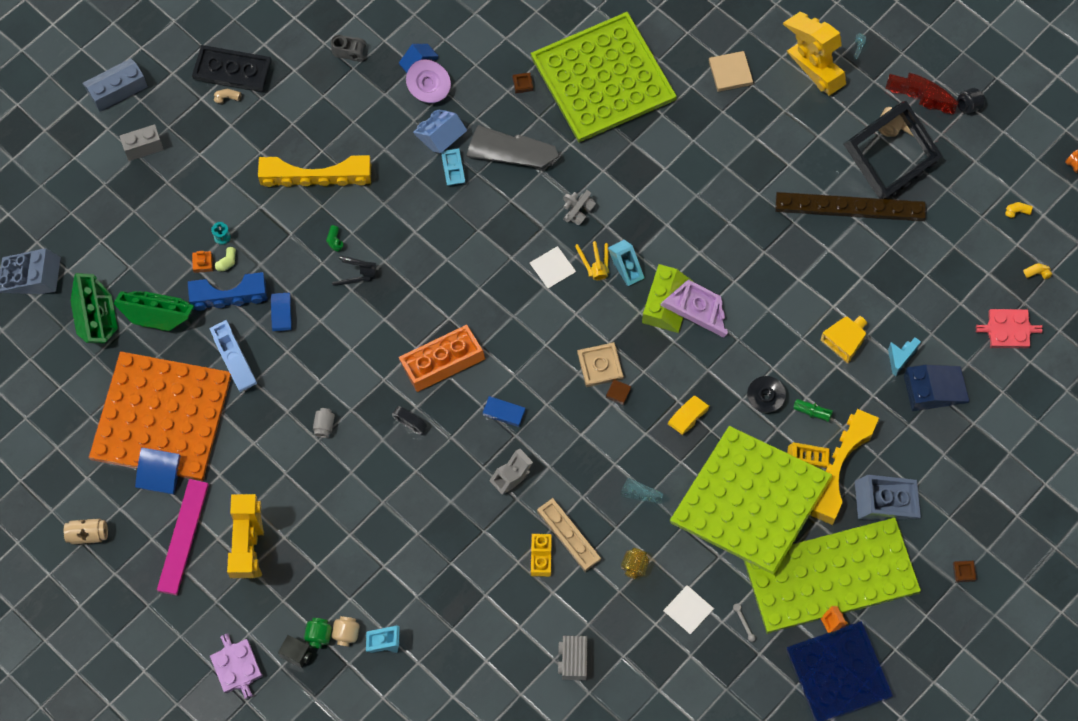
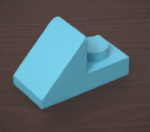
[888,337,921,376]
[366,626,400,653]

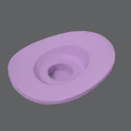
[406,60,451,103]

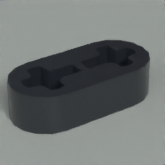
[392,406,427,434]

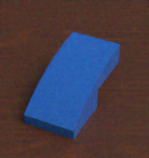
[271,293,292,331]

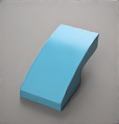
[441,148,465,186]

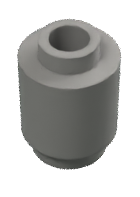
[313,408,335,438]

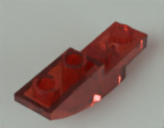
[885,73,958,114]

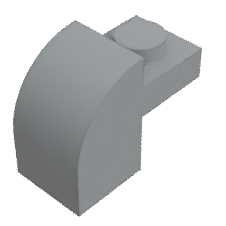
[489,449,533,495]

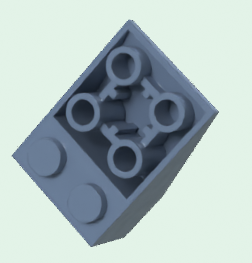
[0,248,61,294]

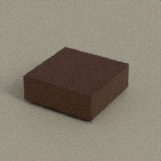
[512,72,533,94]
[606,379,631,405]
[953,560,976,583]

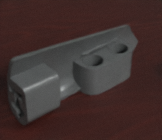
[467,125,559,168]

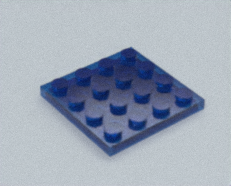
[786,621,893,721]

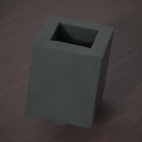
[278,635,312,668]

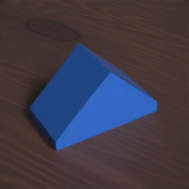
[399,44,439,74]

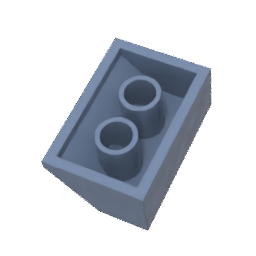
[83,58,148,112]

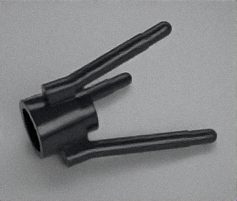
[332,256,376,286]

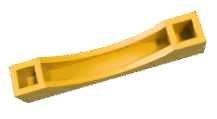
[258,155,371,187]
[811,409,879,525]

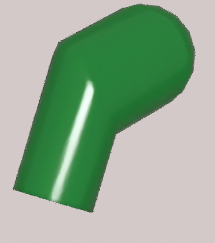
[326,225,344,251]

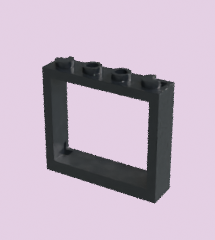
[843,101,942,199]

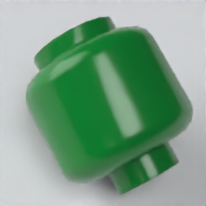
[304,618,332,648]

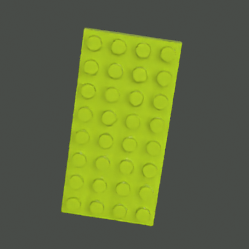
[744,518,921,634]

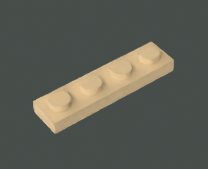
[537,498,601,572]

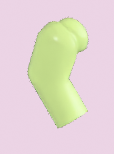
[215,247,236,271]

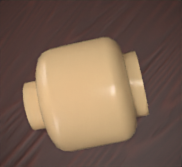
[332,616,360,647]

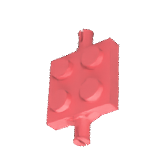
[976,309,1042,348]

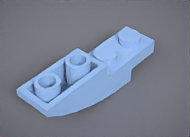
[209,320,257,392]

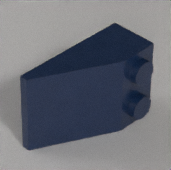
[904,365,969,412]

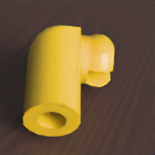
[1005,202,1033,218]
[1023,263,1052,279]

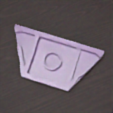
[661,280,728,337]

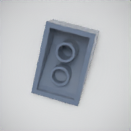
[855,475,921,521]

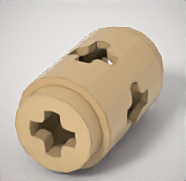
[64,519,108,544]

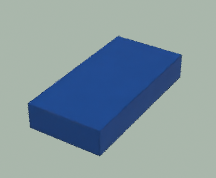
[482,396,525,427]

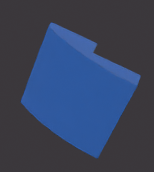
[135,447,181,495]

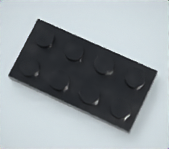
[192,45,272,92]

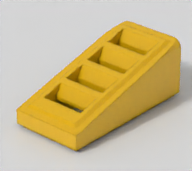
[787,442,830,468]

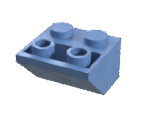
[413,109,467,153]

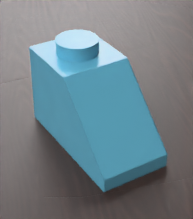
[608,240,644,286]

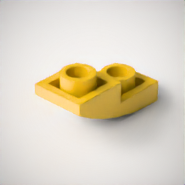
[668,395,709,435]
[531,534,551,577]

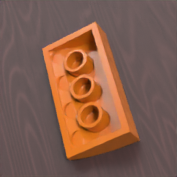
[399,325,485,392]

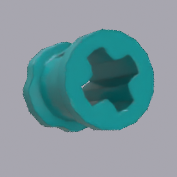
[211,222,231,245]

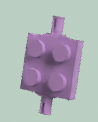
[210,634,263,699]

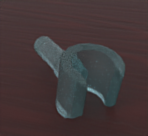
[854,33,866,59]

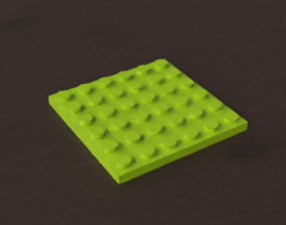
[531,12,677,143]
[670,426,832,575]

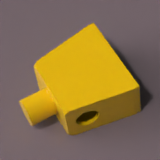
[821,316,867,363]

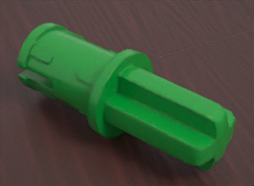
[793,399,833,422]

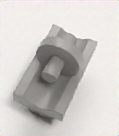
[563,190,596,225]

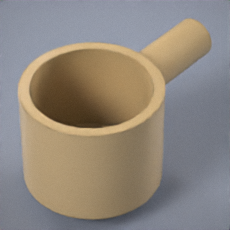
[879,107,914,137]

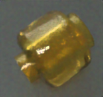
[621,548,650,579]

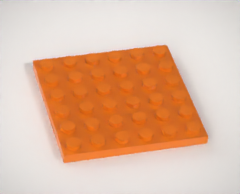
[89,352,232,481]

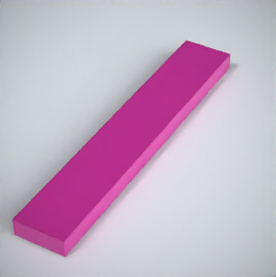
[157,479,209,596]

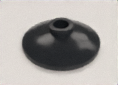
[747,376,786,413]

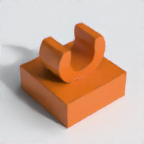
[192,251,213,273]
[821,606,848,635]

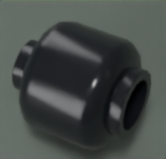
[957,88,985,114]

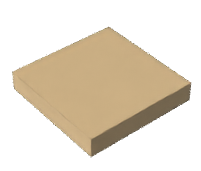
[709,51,753,92]
[577,342,623,387]

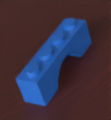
[188,272,267,311]

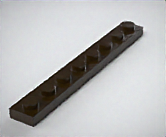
[775,192,925,222]

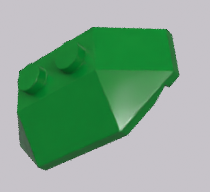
[70,273,118,343]
[114,291,194,331]

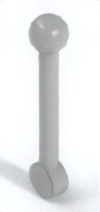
[733,604,756,642]

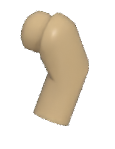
[214,88,241,103]

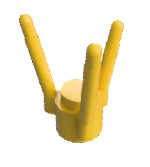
[575,241,609,280]

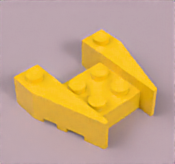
[783,12,846,96]
[227,494,264,578]

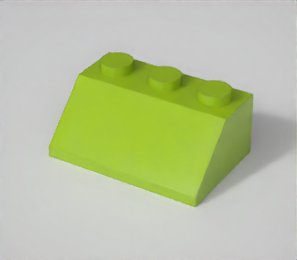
[642,264,693,333]

